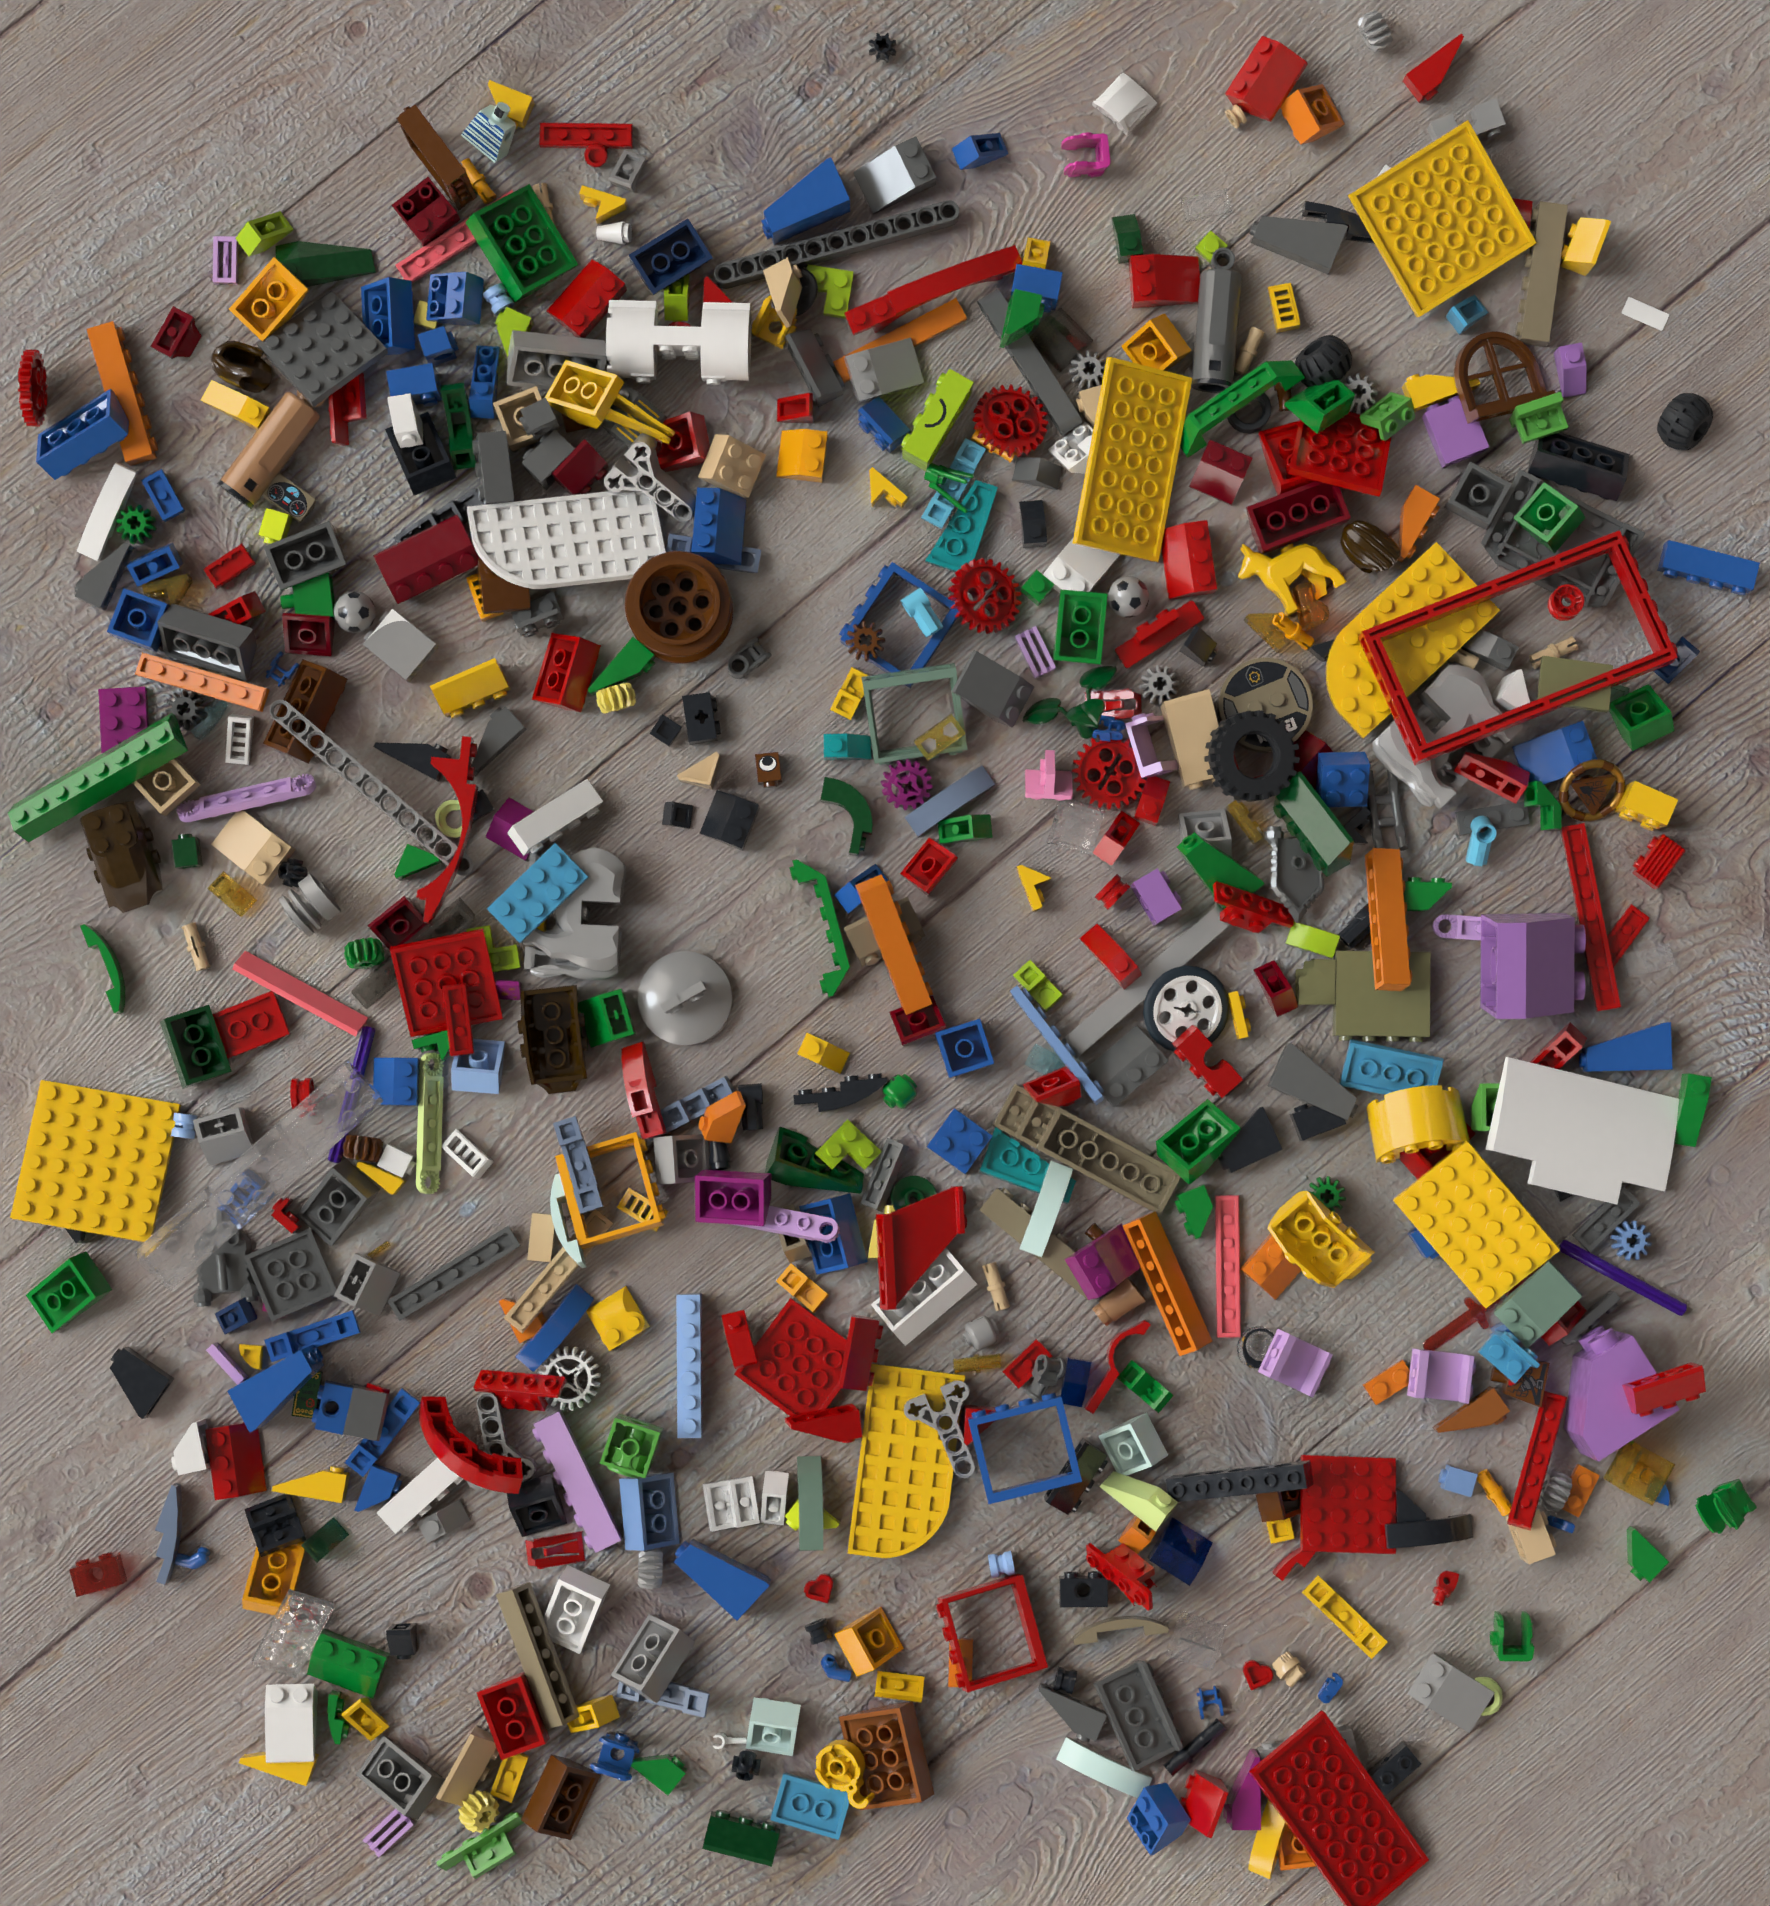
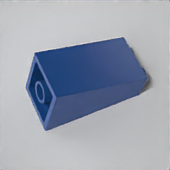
[761,157,850,245]
[227,1345,324,1432]
[674,1539,771,1621]

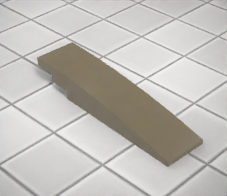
[992,1084,1181,1215]

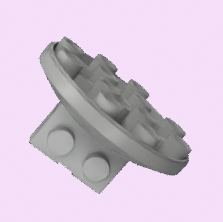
[638,951,732,1045]

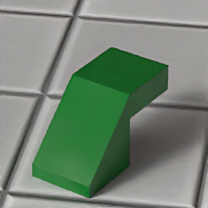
[1524,781,1562,831]
[1117,1360,1174,1413]

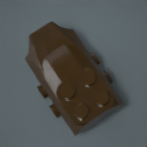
[80,801,163,913]
[517,985,588,1094]

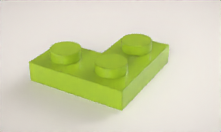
[807,265,854,319]
[466,925,521,973]
[815,1119,882,1170]

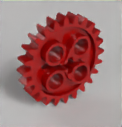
[18,350,48,427]
[972,384,1048,458]
[948,558,1022,634]
[1071,738,1147,810]

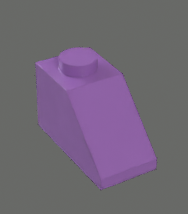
[1554,343,1586,398]

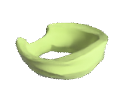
[435,800,462,838]
[1475,1677,1503,1716]

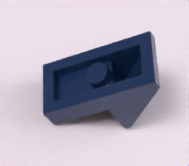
[1653,636,1700,684]
[215,1298,257,1334]

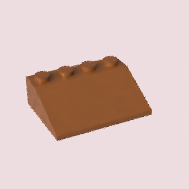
[839,1701,934,1810]

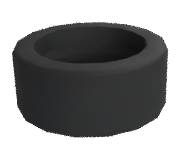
[1227,393,1272,434]

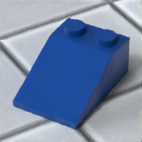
[1512,721,1597,785]

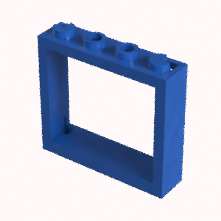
[839,562,958,689]
[968,1393,1082,1504]

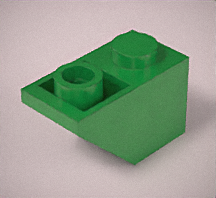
[1403,877,1452,912]
[1174,1184,1213,1239]

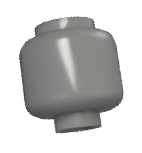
[962,1316,999,1351]

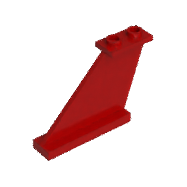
[876,1186,967,1310]

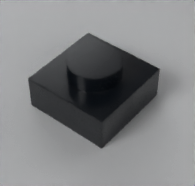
[649,714,682,747]
[473,789,495,822]

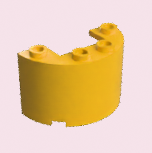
[1366,1085,1469,1164]

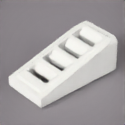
[225,714,254,765]
[441,1129,493,1179]

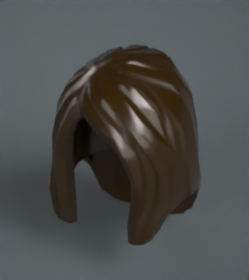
[211,341,272,393]
[1340,520,1400,574]

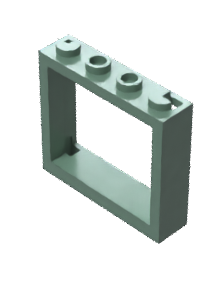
[862,663,968,765]

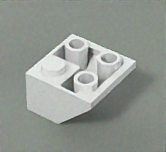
[1048,422,1093,474]

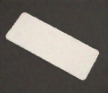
[1622,297,1669,331]

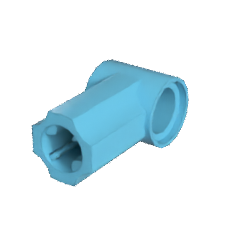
[900,588,943,638]
[1465,816,1496,866]

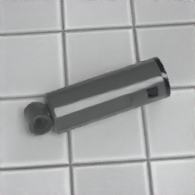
[1191,247,1242,393]

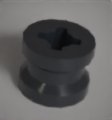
[805,1618,833,1645]
[1053,1666,1077,1694]

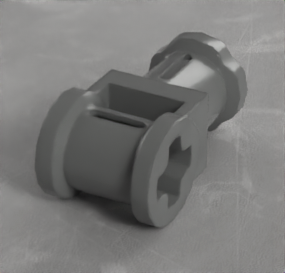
[1026,1354,1066,1401]

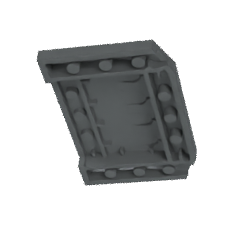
[1481,469,1645,607]

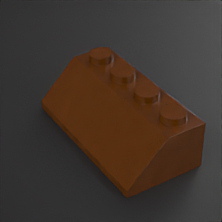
[263,659,348,764]

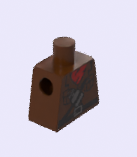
[1490,1361,1550,1407]

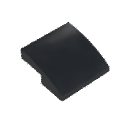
[244,1494,306,1557]

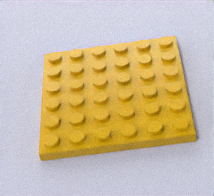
[1348,120,1536,317]
[10,1080,181,1244]

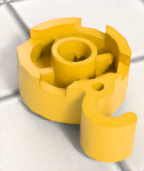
[815,1740,875,1809]

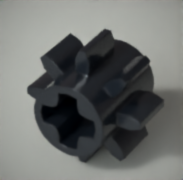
[869,33,896,63]
[278,858,308,888]
[731,1750,761,1781]

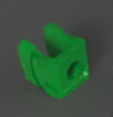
[1695,1479,1757,1534]
[1490,1611,1535,1662]

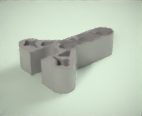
[604,433,696,522]
[904,1380,975,1478]
[467,1392,537,1489]

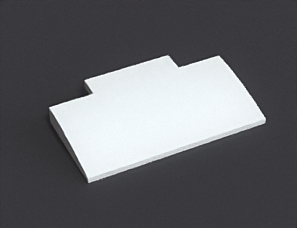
[1485,1057,1679,1204]

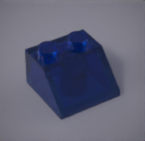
[1148,1517,1213,1586]

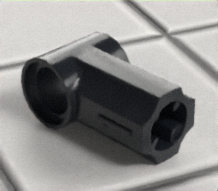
[1338,904,1371,949]
[738,1083,763,1130]

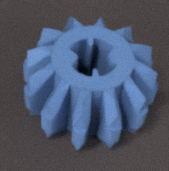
[1610,1221,1652,1261]

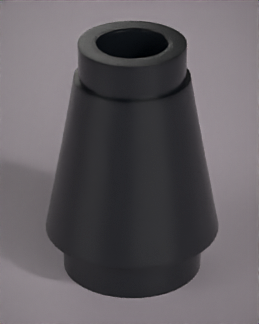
[709,1141,732,1171]

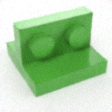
[1509,392,1568,444]

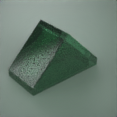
[302,1517,349,1563]

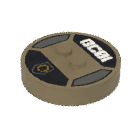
[1217,658,1313,753]

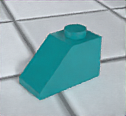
[824,734,871,760]

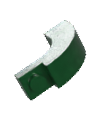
[441,382,477,470]
[820,777,873,856]

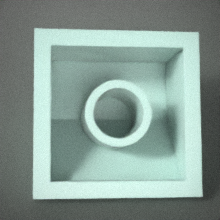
[1099,1413,1168,1476]
[746,1697,801,1756]

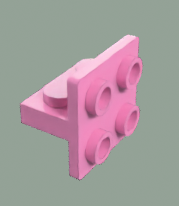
[1025,750,1073,801]

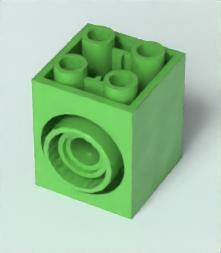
[600,1413,664,1478]

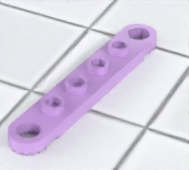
[177,774,316,822]
[1432,914,1481,940]
[732,1206,840,1243]

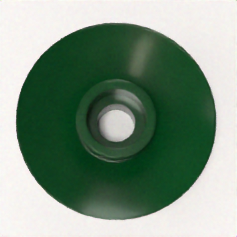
[891,1176,937,1210]

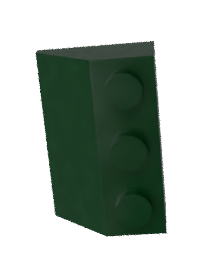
[160,1005,232,1089]
[702,1810,780,1867]

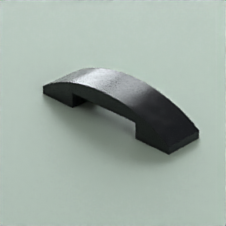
[1385,1514,1473,1548]

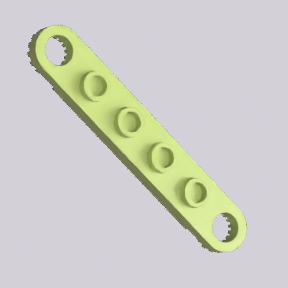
[416,1053,444,1194]

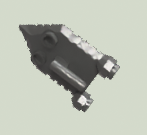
[1264,826,1324,923]
[193,1209,260,1307]

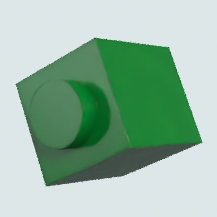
[1020,569,1055,606]

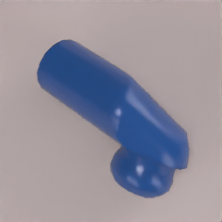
[175,1547,210,1569]
[821,1654,852,1682]

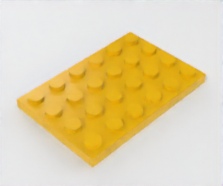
[1393,1140,1560,1309]

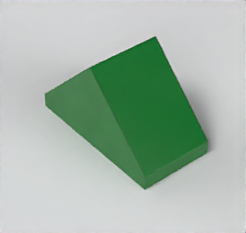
[394,844,442,880]

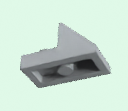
[609,150,646,192]
[417,1499,470,1543]

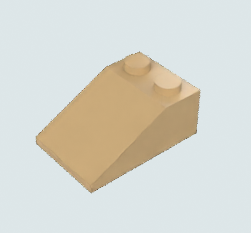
[211,810,296,887]

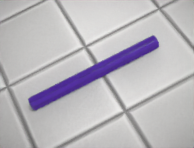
[328,1026,376,1163]
[1559,1240,1687,1316]

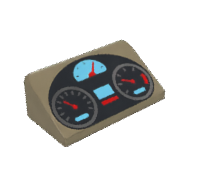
[263,473,316,523]

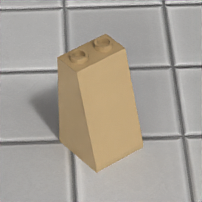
[1160,689,1219,790]

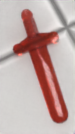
[1423,1297,1501,1351]

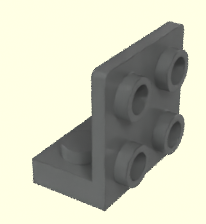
[511,592,564,637]

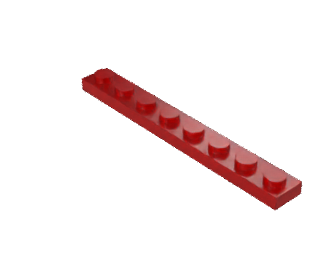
[1560,823,1621,1012]

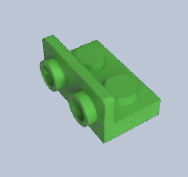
[1360,392,1415,441]

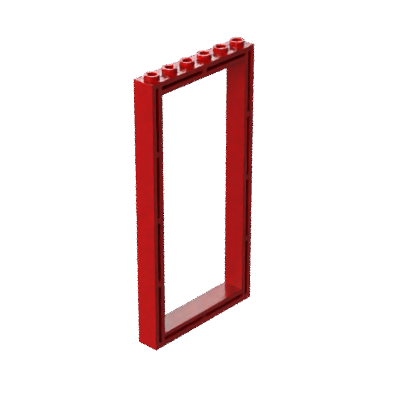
[1358,530,1678,766]

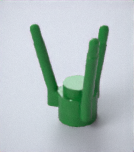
[924,463,974,514]

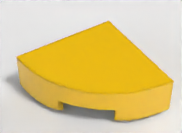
[239,1344,264,1370]

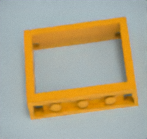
[555,1132,666,1249]

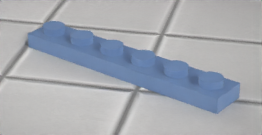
[1010,986,1104,1105]

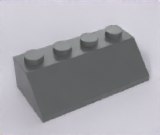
[157,604,257,681]

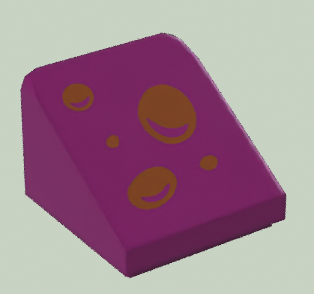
[495,980,522,1000]

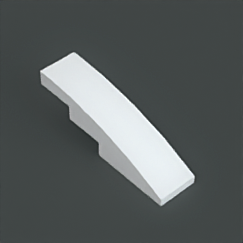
[77,463,138,561]

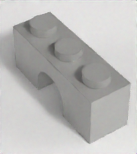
[1427,98,1506,142]

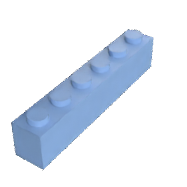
[676,1294,703,1438]

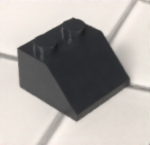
[699,790,760,851]
[507,1474,567,1537]

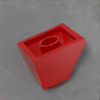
[1023,1066,1081,1107]

